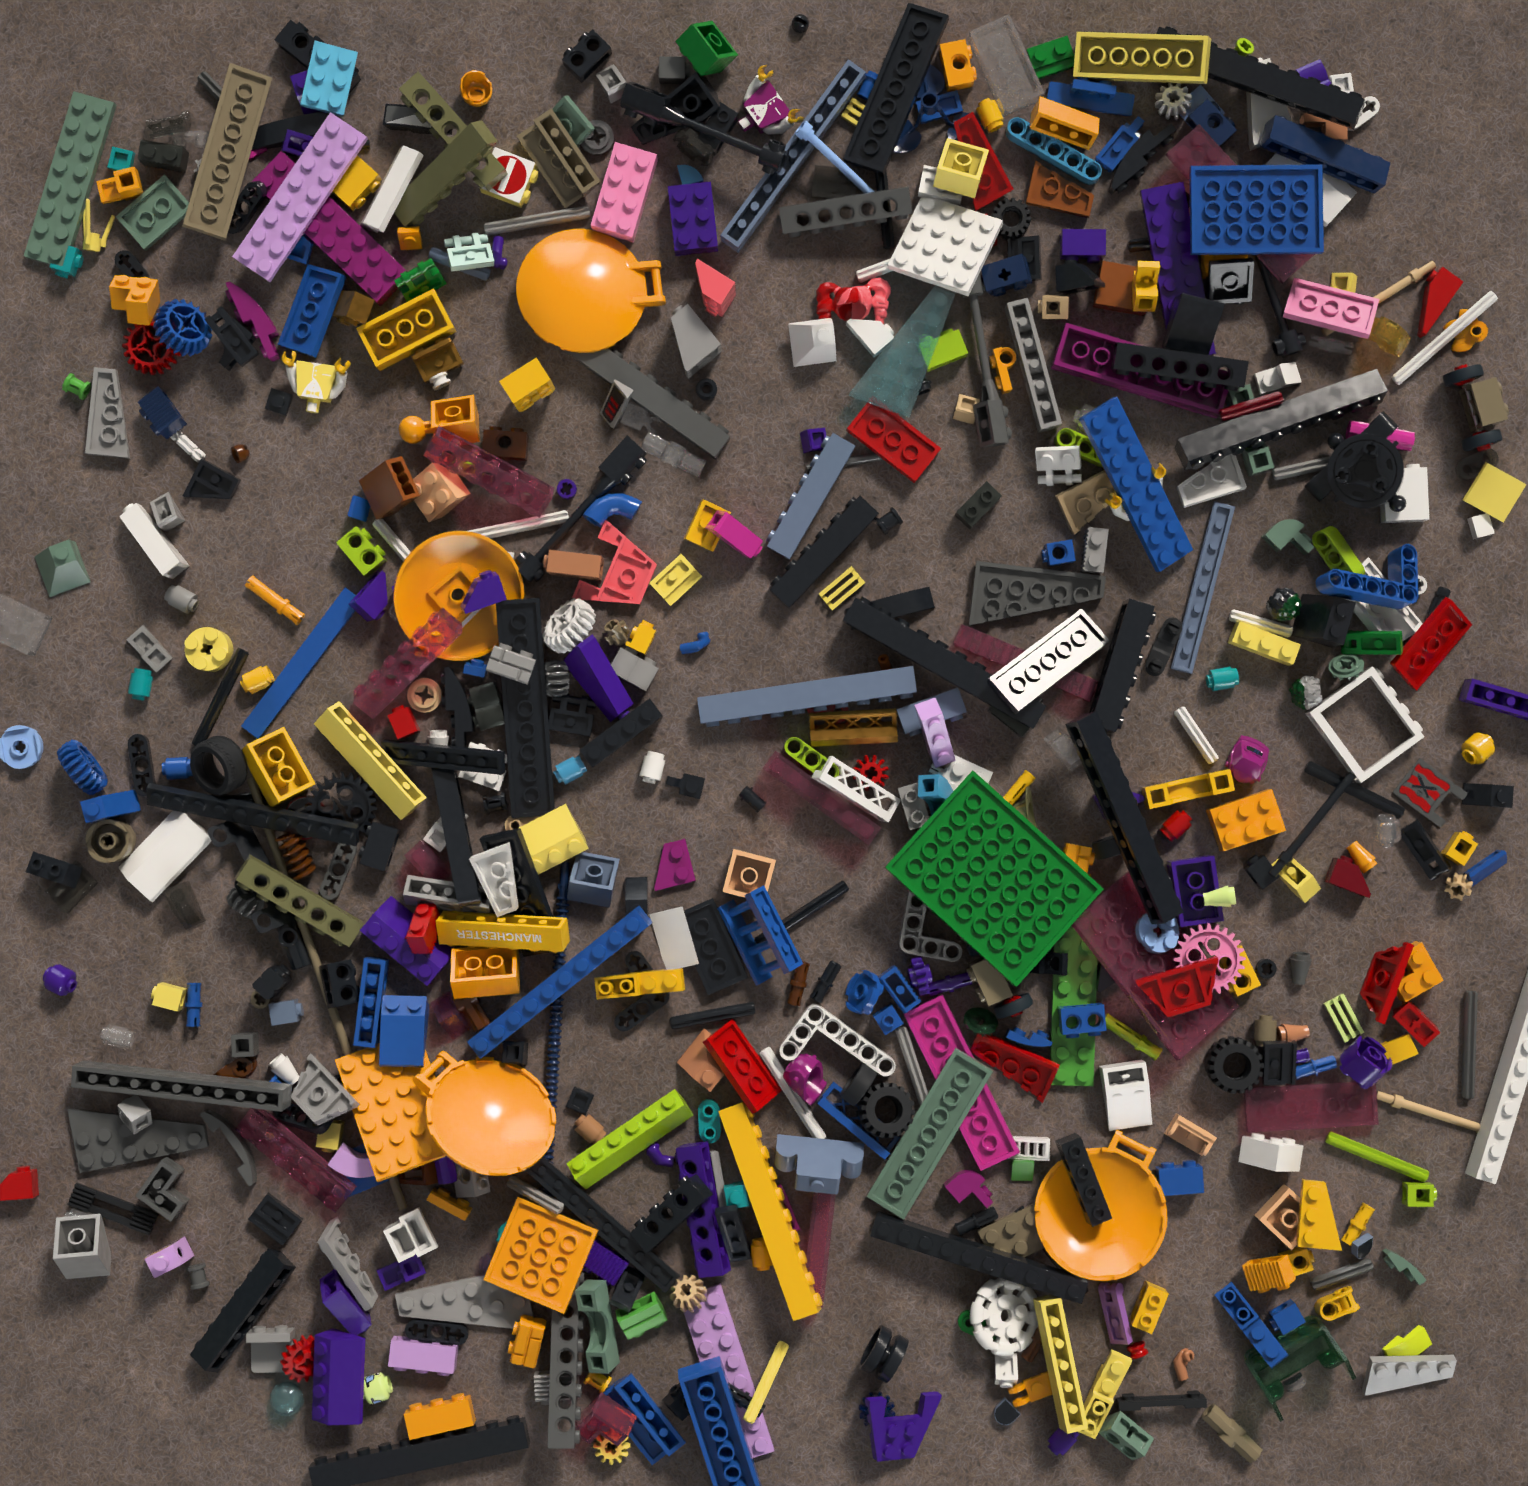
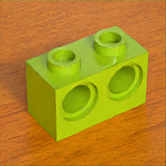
[336,526,387,577]

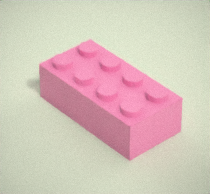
[591,142,658,243]

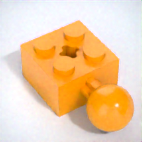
[399,395,480,448]

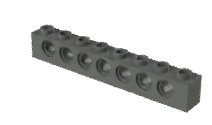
[547,1271,585,1449]

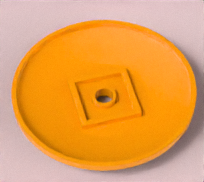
[393,531,524,661]

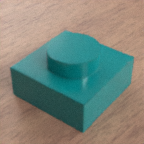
[107,146,135,171]

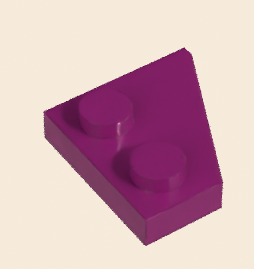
[654,839,696,891]

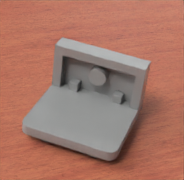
[246,1325,295,1373]

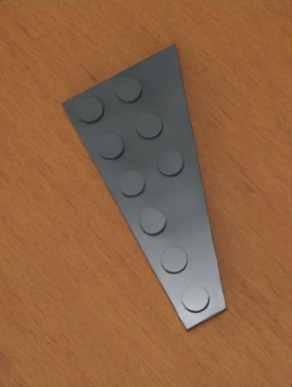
[968,561,1106,626]
[67,1108,209,1173]

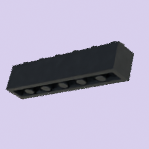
[770,495,879,609]
[190,1249,296,1373]

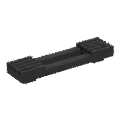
[67,1183,159,1235]
[1116,1390,1207,1411]

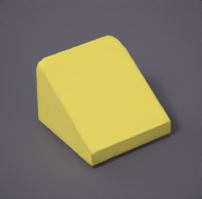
[1330,273,1357,293]

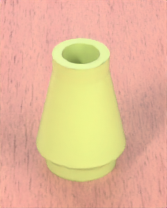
[1203,885,1236,907]

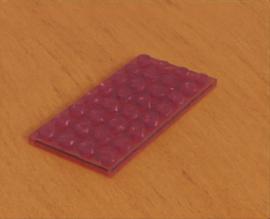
[1072,871,1239,1061]

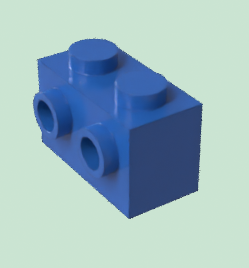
[1155,1160,1204,1196]

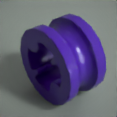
[557,479,577,499]

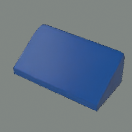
[1463,850,1507,887]

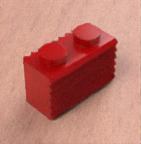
[405,903,440,954]

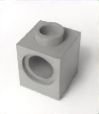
[117,1095,153,1135]

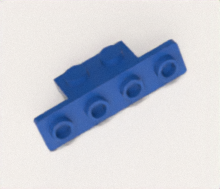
[1047,77,1135,117]

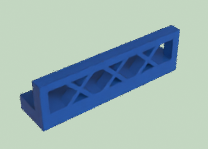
[817,1081,901,1160]

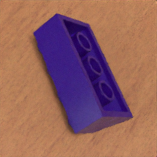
[360,896,454,986]
[312,1328,365,1425]

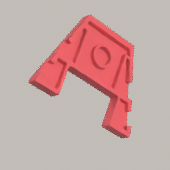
[572,520,657,605]

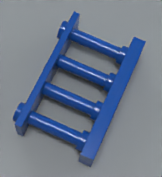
[717,885,803,986]

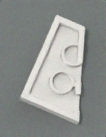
[1177,454,1247,508]

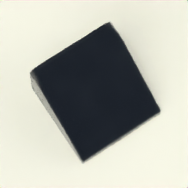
[502,1041,528,1065]

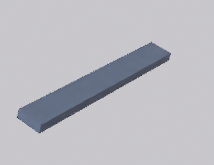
[1170,501,1235,674]

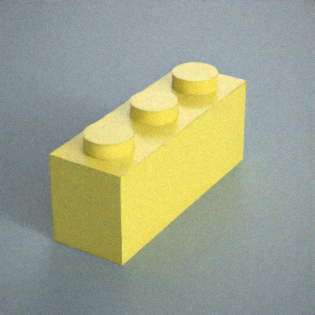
[1228,621,1301,666]

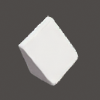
[1467,513,1494,540]

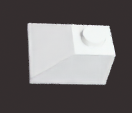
[788,318,836,367]

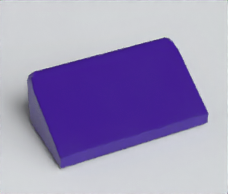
[282,129,313,156]

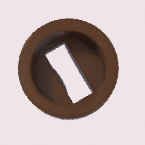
[231,444,250,463]

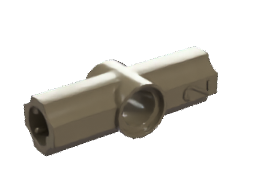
[1201,1403,1263,1463]

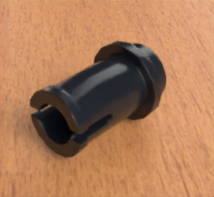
[739,786,767,813]

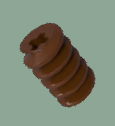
[275,833,316,880]

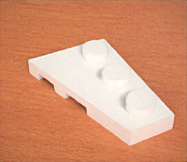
[469,842,518,917]

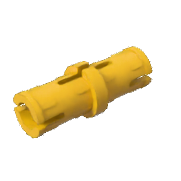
[1341,1202,1375,1246]

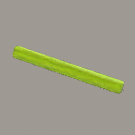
[1325,1131,1429,1182]

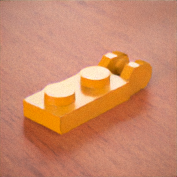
[1007,1371,1053,1407]

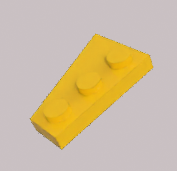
[1296,1179,1342,1251]

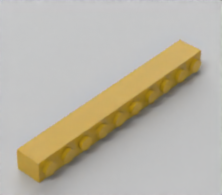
[718,1102,822,1321]

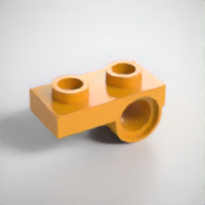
[989,347,1016,394]

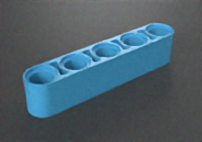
[1005,117,1102,185]

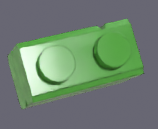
[615,1291,667,1340]

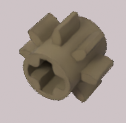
[602,619,631,646]

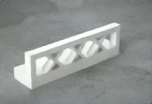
[811,756,901,822]

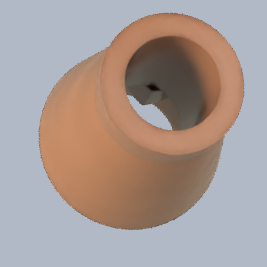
[1276,1024,1310,1042]

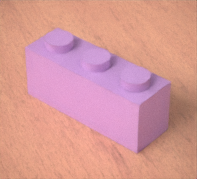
[915,698,956,768]
[388,1336,459,1376]

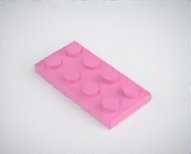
[1283,278,1379,339]

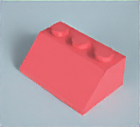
[695,259,736,317]

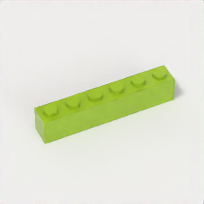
[567,1089,694,1189]

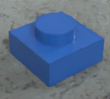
[463,659,488,678]

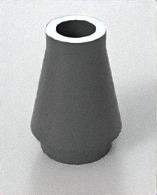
[1290,951,1312,985]

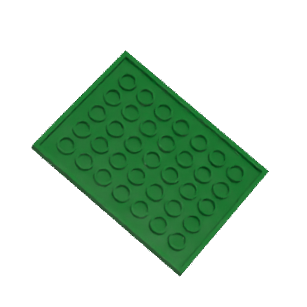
[884,770,1103,987]

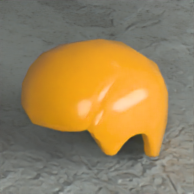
[459,70,492,107]

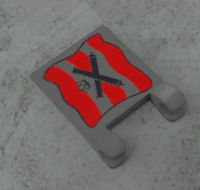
[1393,758,1467,827]

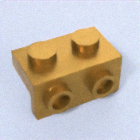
[411,337,464,384]

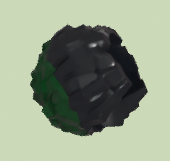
[1266,588,1302,621]

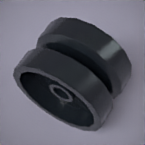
[859,1325,909,1383]

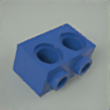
[1058,1003,1107,1038]

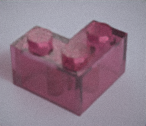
[577,1392,637,1446]

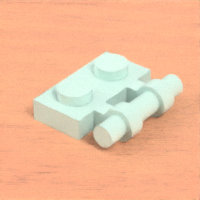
[444,233,494,272]

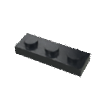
[715,1204,752,1262]

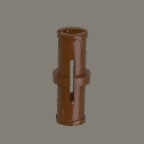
[787,961,810,1006]

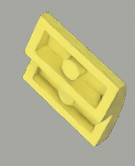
[1463,462,1527,523]

